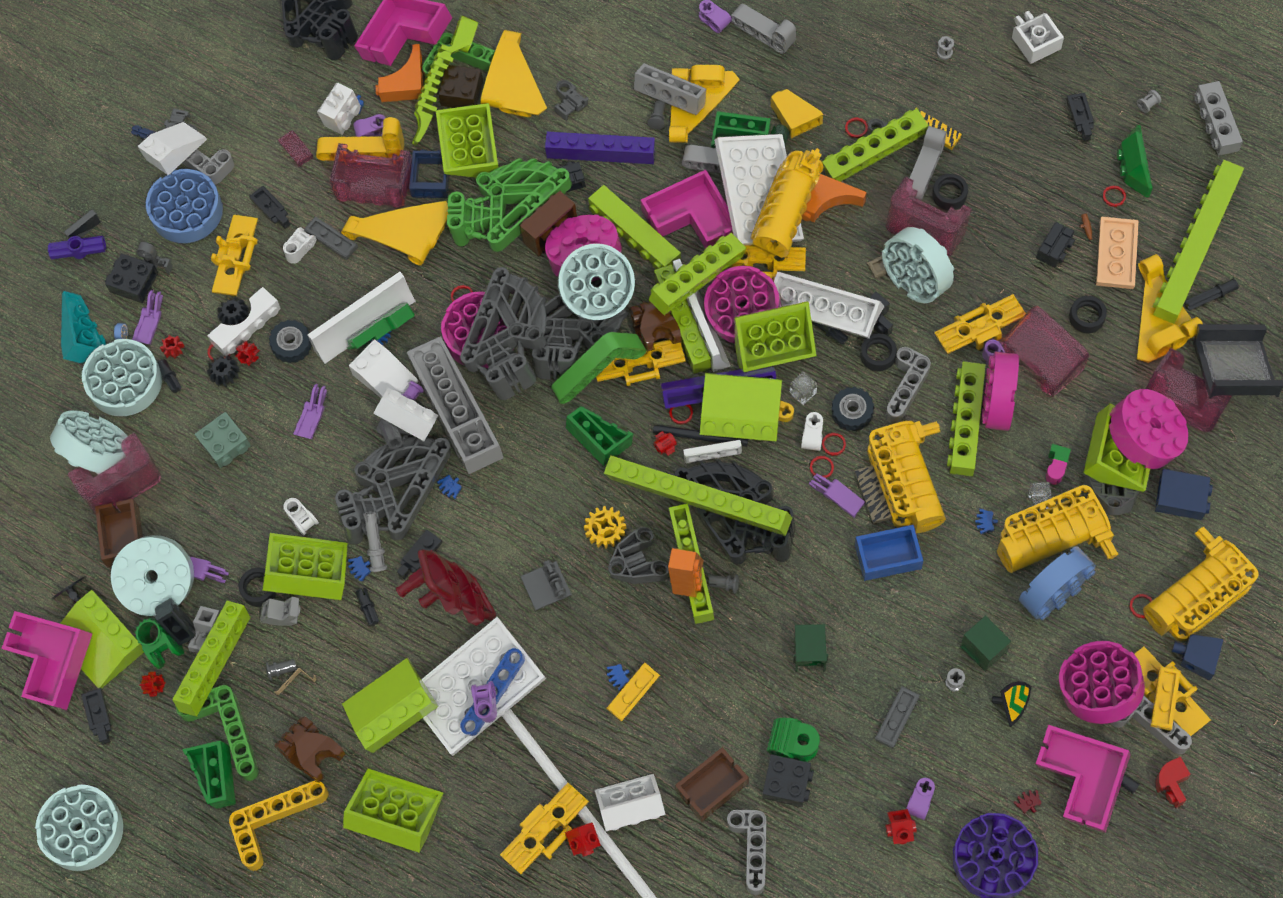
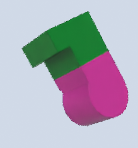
[1045,444,1071,485]

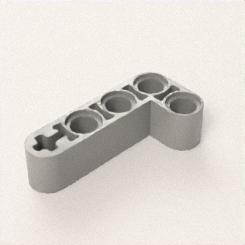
[731,4,796,54]
[904,126,947,201]
[682,145,721,173]
[182,149,235,185]
[886,347,931,424]
[1111,696,1192,755]
[727,810,766,895]

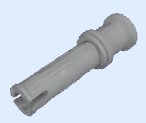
[363,511,387,572]

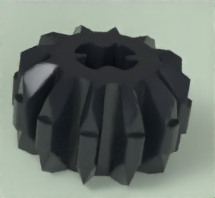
[217,297,249,325]
[207,355,240,387]

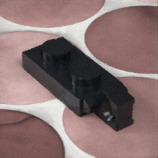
[1066,93,1094,141]
[249,186,291,229]
[397,530,443,580]
[81,688,112,745]

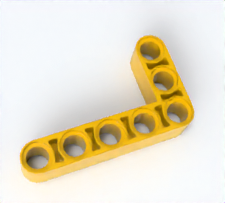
[316,117,404,161]
[229,781,329,871]

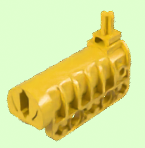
[750,148,824,258]
[867,421,946,533]
[997,485,1118,573]
[1143,527,1259,641]

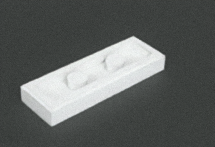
[683,440,742,463]

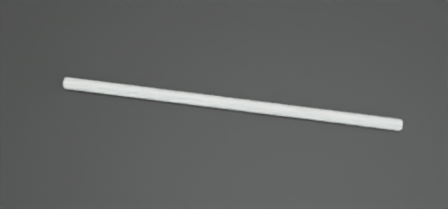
[502,709,657,898]

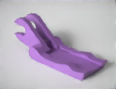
[132,290,163,345]
[293,384,327,439]
[809,474,865,518]
[190,557,229,583]

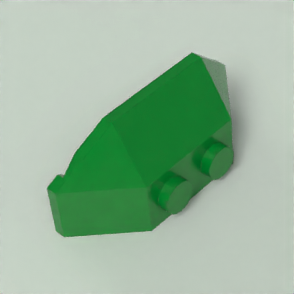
[1117,125,1153,197]

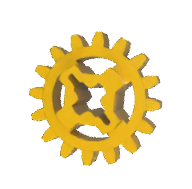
[584,506,626,549]

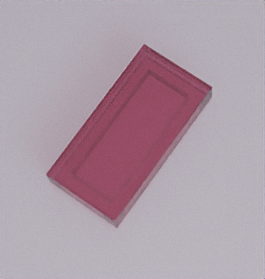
[278,130,313,167]

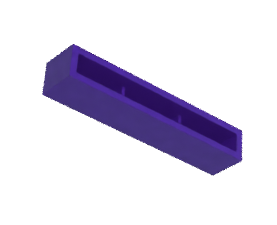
[545,132,656,164]
[660,366,777,409]

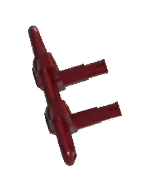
[396,549,496,626]

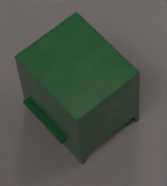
[960,615,1011,672]
[793,624,828,672]

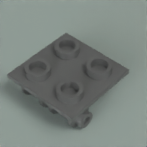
[520,560,572,610]

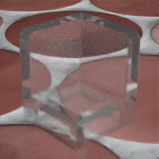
[1028,482,1052,509]

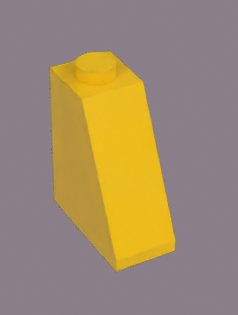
[771,89,823,138]

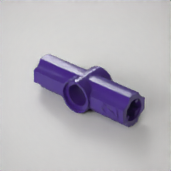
[48,236,107,260]

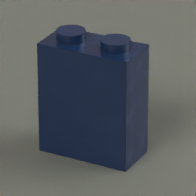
[1155,469,1213,520]

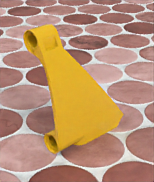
[481,30,547,117]
[669,65,740,143]
[341,201,448,265]
[1137,254,1203,363]

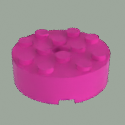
[545,215,622,282]
[704,266,782,343]
[441,292,518,368]
[981,352,1019,431]
[1109,389,1188,469]
[1059,641,1145,724]

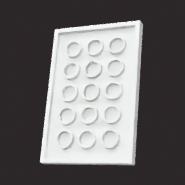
[715,134,804,245]
[422,617,546,756]

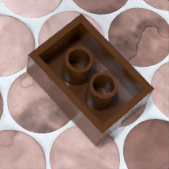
[520,191,577,257]

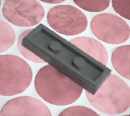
[304,216,358,260]
[875,686,920,749]

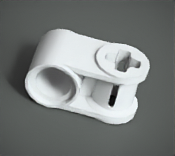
[283,227,316,263]
[801,412,823,451]
[284,498,319,535]

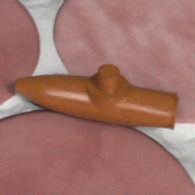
[1080,213,1092,240]

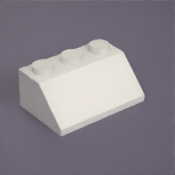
[374,388,438,441]
[595,774,666,831]

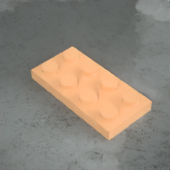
[1096,217,1138,289]

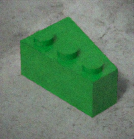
[711,111,771,148]
[565,406,633,466]
[182,740,236,809]

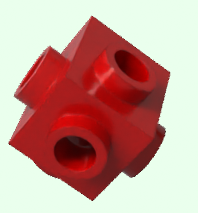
[885,809,917,844]
[565,822,601,857]

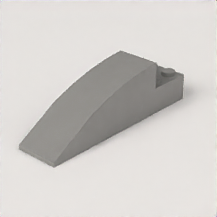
[407,336,504,474]

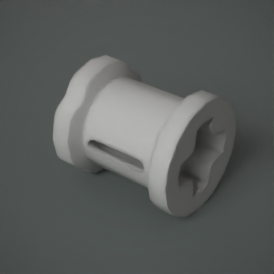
[937,36,954,60]
[1137,90,1161,113]
[945,668,965,692]

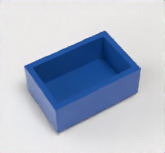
[855,525,923,581]

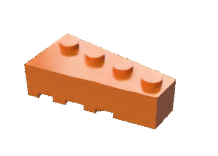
[668,548,704,597]

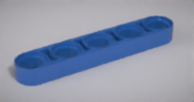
[460,648,525,736]

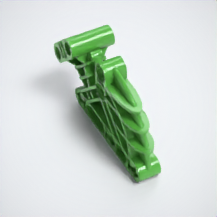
[447,158,572,252]

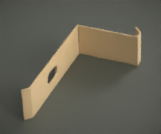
[275,668,316,695]

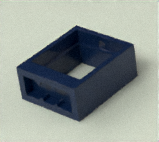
[409,149,450,198]

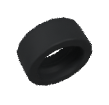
[933,174,968,210]
[1069,296,1107,334]
[860,333,897,371]
[238,567,277,607]

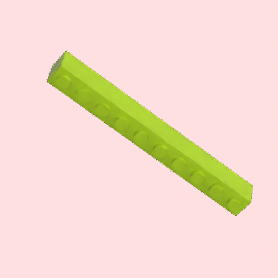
[1153,160,1244,324]
[604,456,792,536]

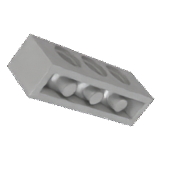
[634,63,706,115]
[1194,81,1243,156]

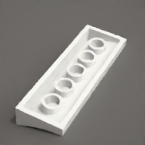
[673,259,730,372]
[308,272,416,364]
[774,272,884,338]

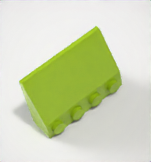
[436,103,499,178]
[734,301,817,372]
[700,373,782,441]
[1084,403,1150,492]
[262,533,348,600]
[60,590,144,689]
[342,658,439,753]
[343,769,443,853]

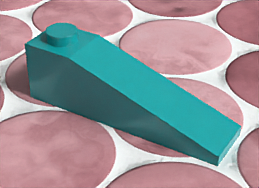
[61,291,106,363]

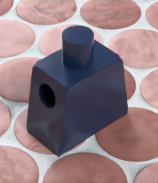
[1171,634,1223,680]

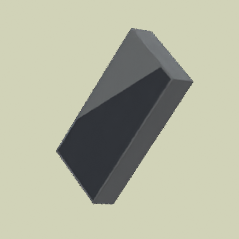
[64,210,101,239]

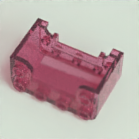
[330,143,412,208]
[886,176,972,257]
[67,433,161,515]

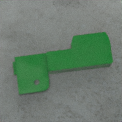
[347,303,415,350]

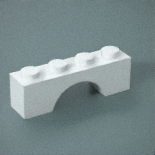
[207,287,281,357]

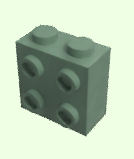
[194,412,251,468]

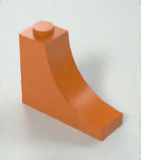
[375,44,423,102]
[802,174,867,222]

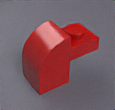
[1155,756,1191,808]

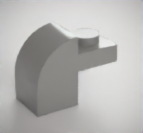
[260,597,300,626]
[188,606,220,653]

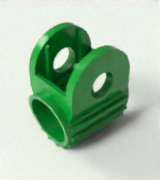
[135,618,184,669]
[767,718,820,762]

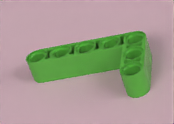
[422,33,495,79]
[551,332,647,404]
[176,685,259,781]

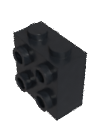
[105,253,158,303]
[762,755,814,807]

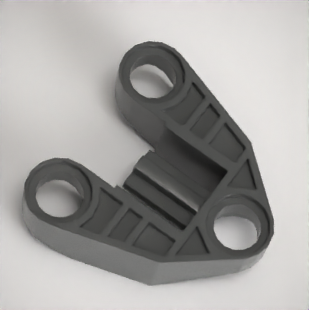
[1084,474,1140,515]
[608,527,669,584]

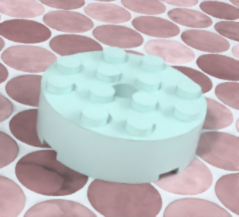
[882,227,954,303]
[558,244,635,320]
[82,339,162,416]
[50,411,132,476]
[111,535,194,616]
[35,785,123,871]

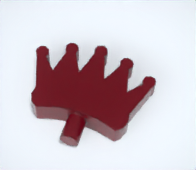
[1013,790,1041,814]

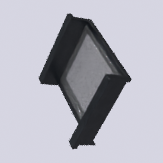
[1193,324,1283,399]

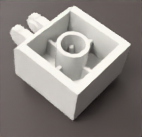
[1012,11,1064,64]
[317,83,361,135]

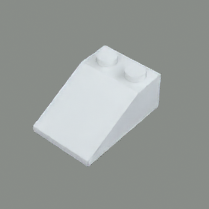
[138,122,207,175]
[349,339,419,398]

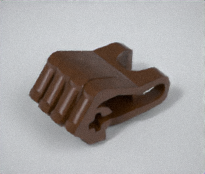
[629,301,682,352]
[274,717,346,783]

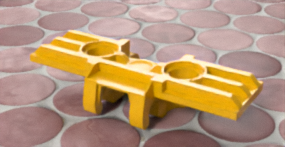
[211,215,258,296]
[722,245,806,281]
[934,294,1027,354]
[596,340,686,386]
[1135,646,1211,736]
[500,783,589,874]

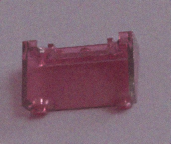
[1000,305,1089,397]
[1146,348,1233,432]

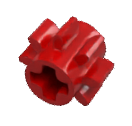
[160,335,185,359]
[235,341,260,366]
[653,431,677,456]
[139,671,166,697]

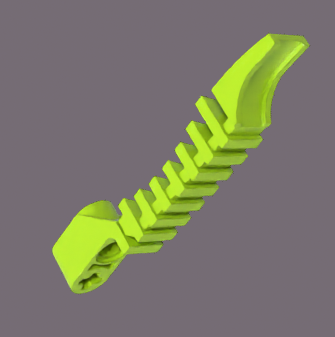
[412,15,478,145]

